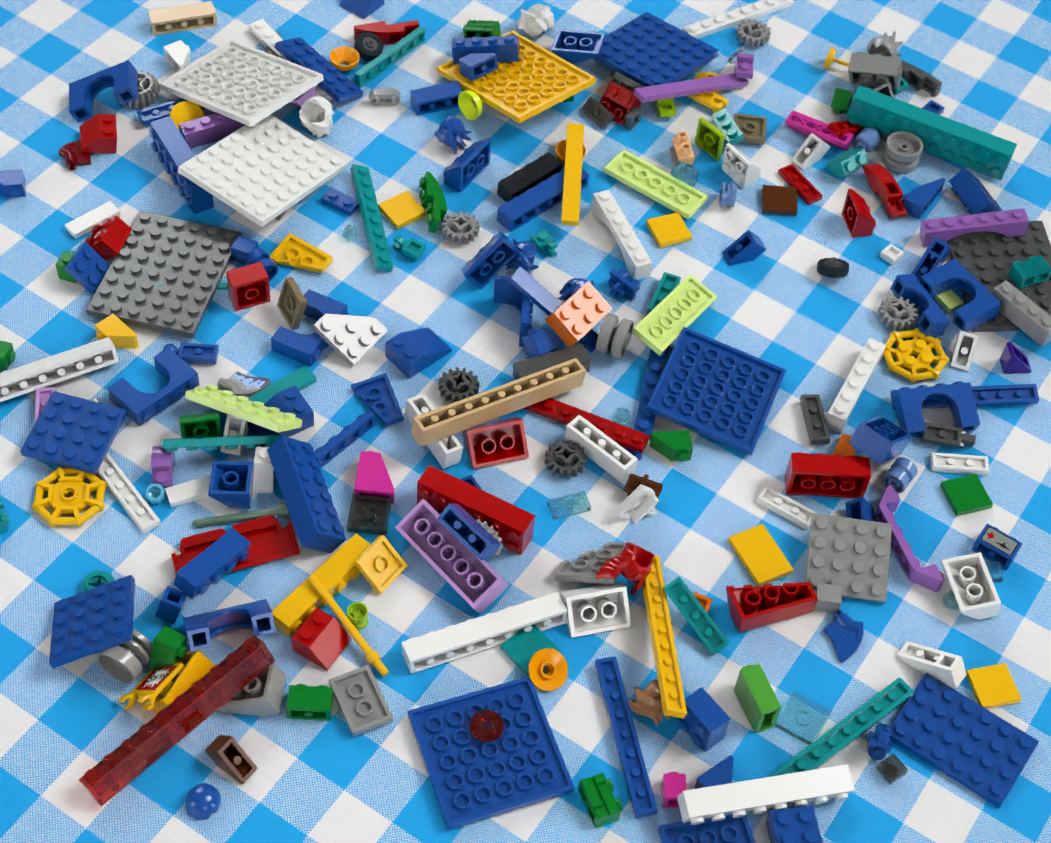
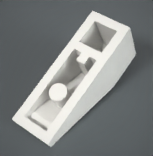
[897,641,966,688]

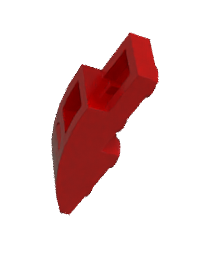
[354,20,419,45]
[862,163,907,219]

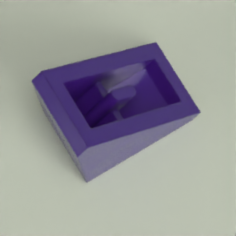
[999,341,1032,374]

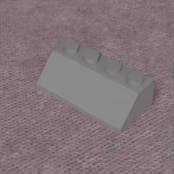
[992,281,1051,347]

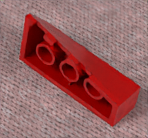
[726,582,818,633]

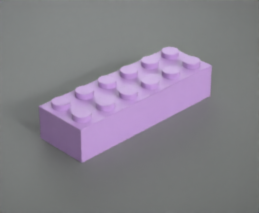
[395,499,509,614]

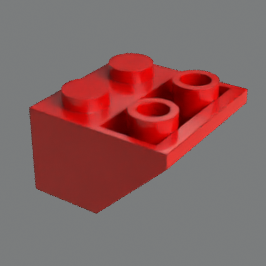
[599,81,642,125]
[85,215,132,260]

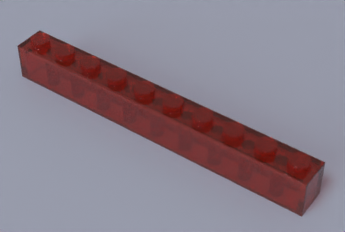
[79,635,275,806]

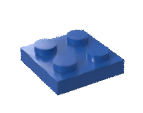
[64,242,110,294]

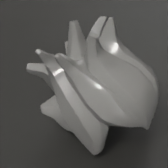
[867,31,903,56]

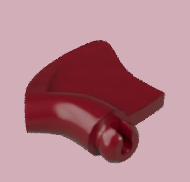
[58,140,92,171]

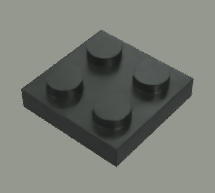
[610,70,644,92]

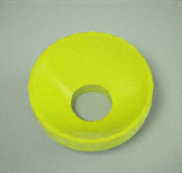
[458,90,484,120]

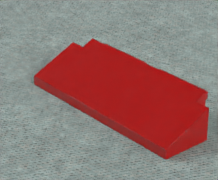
[171,515,300,575]

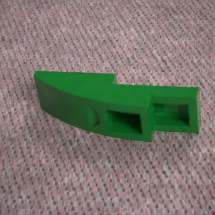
[419,171,447,233]

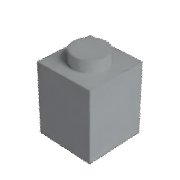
[814,583,842,613]

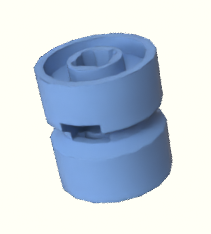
[882,457,918,493]

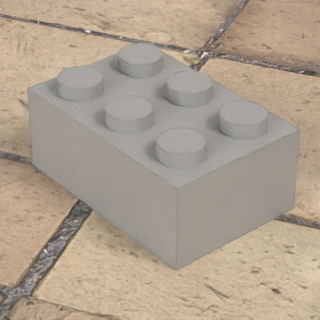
[848,52,902,89]

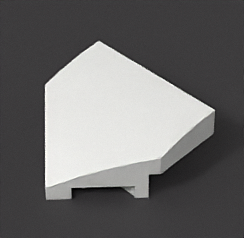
[614,484,659,524]

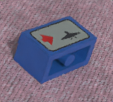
[972,523,1023,570]

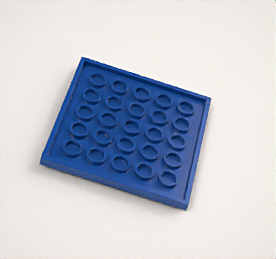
[592,12,720,87]
[646,327,786,455]
[407,676,575,830]

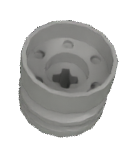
[97,629,152,683]

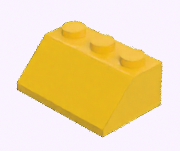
[141,650,216,719]

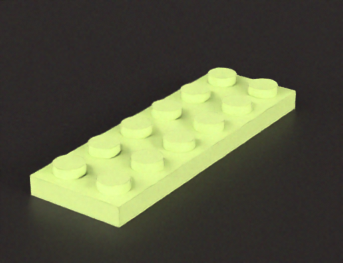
[604,149,708,220]
[632,274,718,356]
[185,385,303,433]

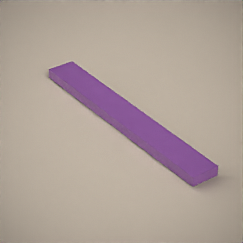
[633,73,749,103]

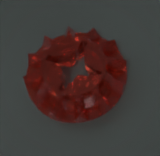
[469,709,504,742]

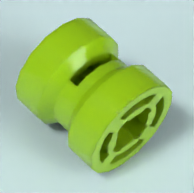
[347,602,368,631]

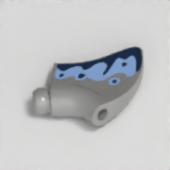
[217,371,270,398]

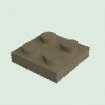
[733,113,767,145]
[277,277,307,330]

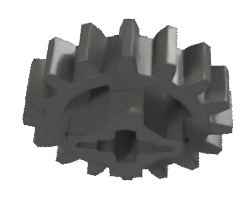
[438,367,479,404]
[544,439,587,479]

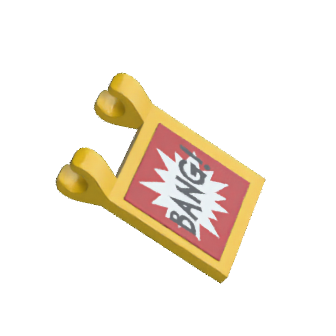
[118,663,184,710]

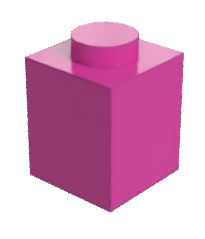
[661,772,687,808]

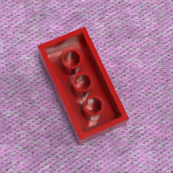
[784,452,871,498]

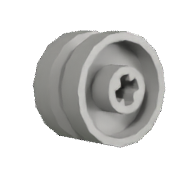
[882,131,924,174]
[596,313,634,359]

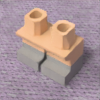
[669,131,695,174]

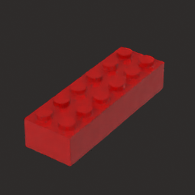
[417,465,535,555]

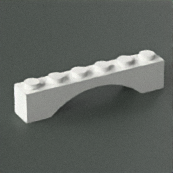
[592,190,652,280]
[826,338,886,434]

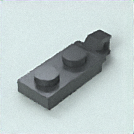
[921,422,976,448]

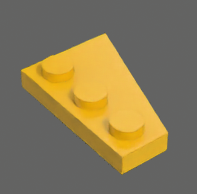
[270,233,333,273]

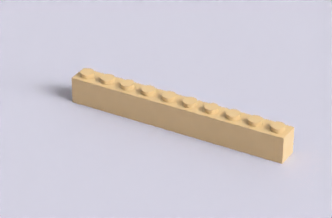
[410,358,586,447]

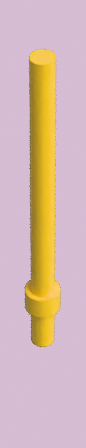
[308,574,389,677]

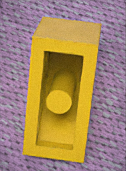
[95,314,139,349]

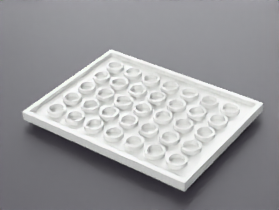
[158,39,324,127]
[178,114,347,227]

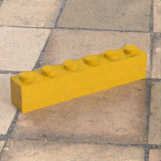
[272,534,371,638]

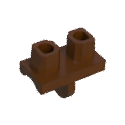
[623,473,663,498]

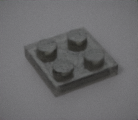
[347,494,392,536]

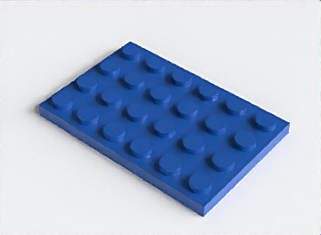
[890,673,1039,808]

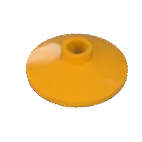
[528,648,568,691]

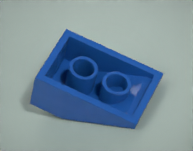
[551,29,606,65]
[385,327,452,379]
[248,385,314,447]

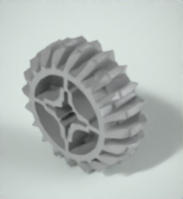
[113,70,160,109]

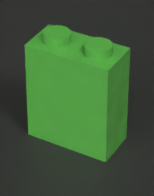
[734,664,781,733]

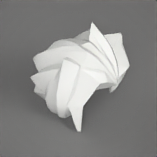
[516,4,554,38]
[299,96,335,139]

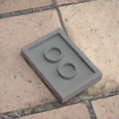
[328,665,393,737]

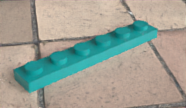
[355,26,426,88]
[160,434,283,452]

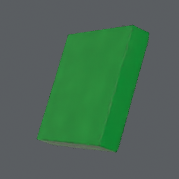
[940,474,993,516]

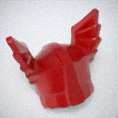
[595,542,655,595]

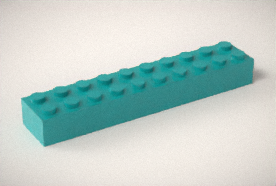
[845,85,1017,180]

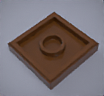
[762,185,797,216]

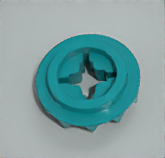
[81,571,115,592]

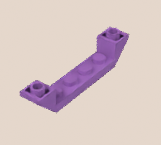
[875,485,944,592]

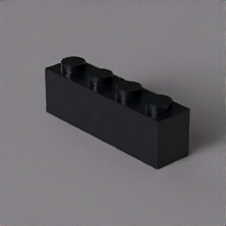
[497,152,563,202]

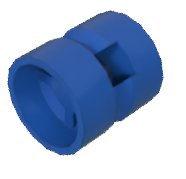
[245,248,278,281]

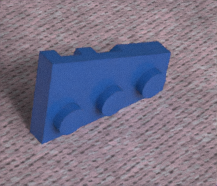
[351,373,404,426]

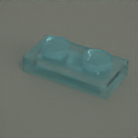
[547,491,591,520]

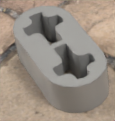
[369,89,401,106]

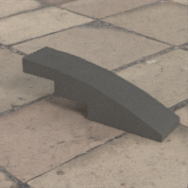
[882,54,942,97]

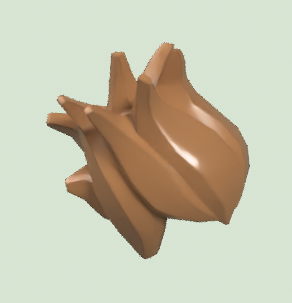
[628,679,671,726]

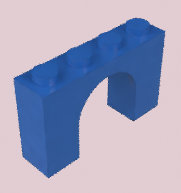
[69,60,138,122]
[920,259,1001,332]
[271,289,349,367]
[108,347,200,426]
[893,381,980,438]
[183,599,276,652]

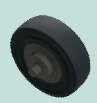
[354,32,384,61]
[817,257,849,278]

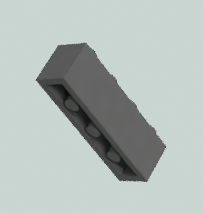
[512,344,591,380]

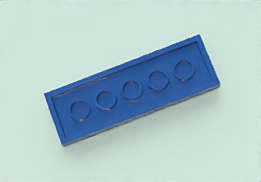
[274,37,363,103]

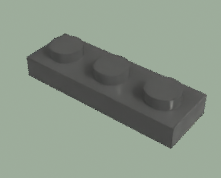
[800,394,831,444]

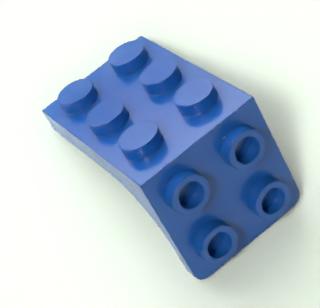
[493,276,533,347]

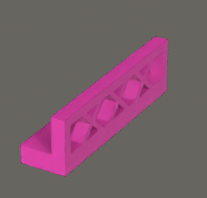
[785,110,854,150]

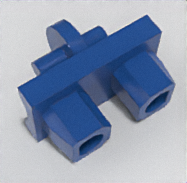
[608,269,641,302]
[868,722,892,760]

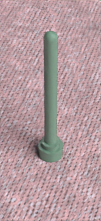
[193,502,291,527]

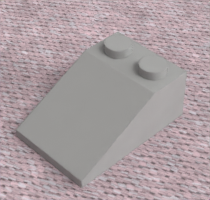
[210,663,287,716]

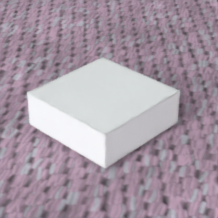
[879,243,904,265]

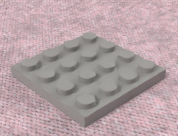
[805,513,892,603]

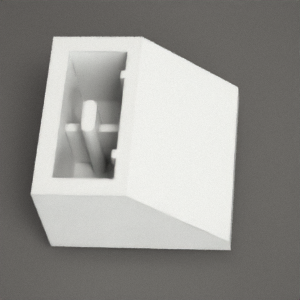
[721,143,761,189]

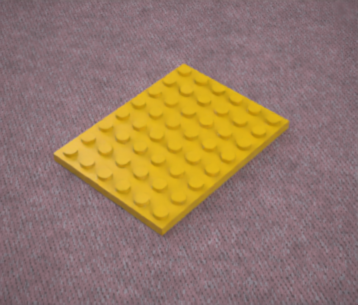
[436,30,596,123]

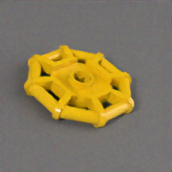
[883,328,949,383]
[32,466,107,527]

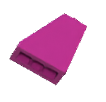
[354,451,395,504]

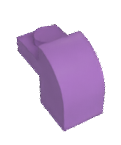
[734,53,754,79]
[151,446,175,486]

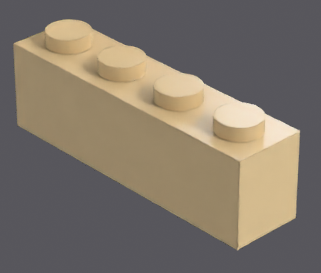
[148,1,217,36]

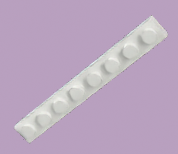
[682,0,794,39]
[249,19,333,101]

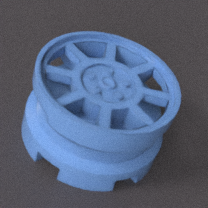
[719,182,737,207]

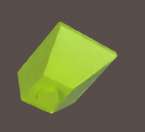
[694,117,725,161]

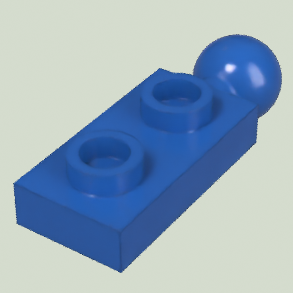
[163,342,219,364]

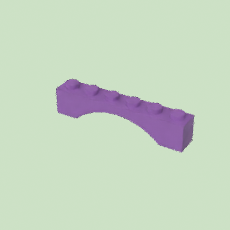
[919,208,1029,247]

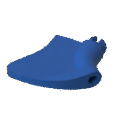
[823,610,864,663]

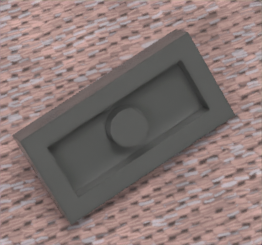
[580,96,615,129]

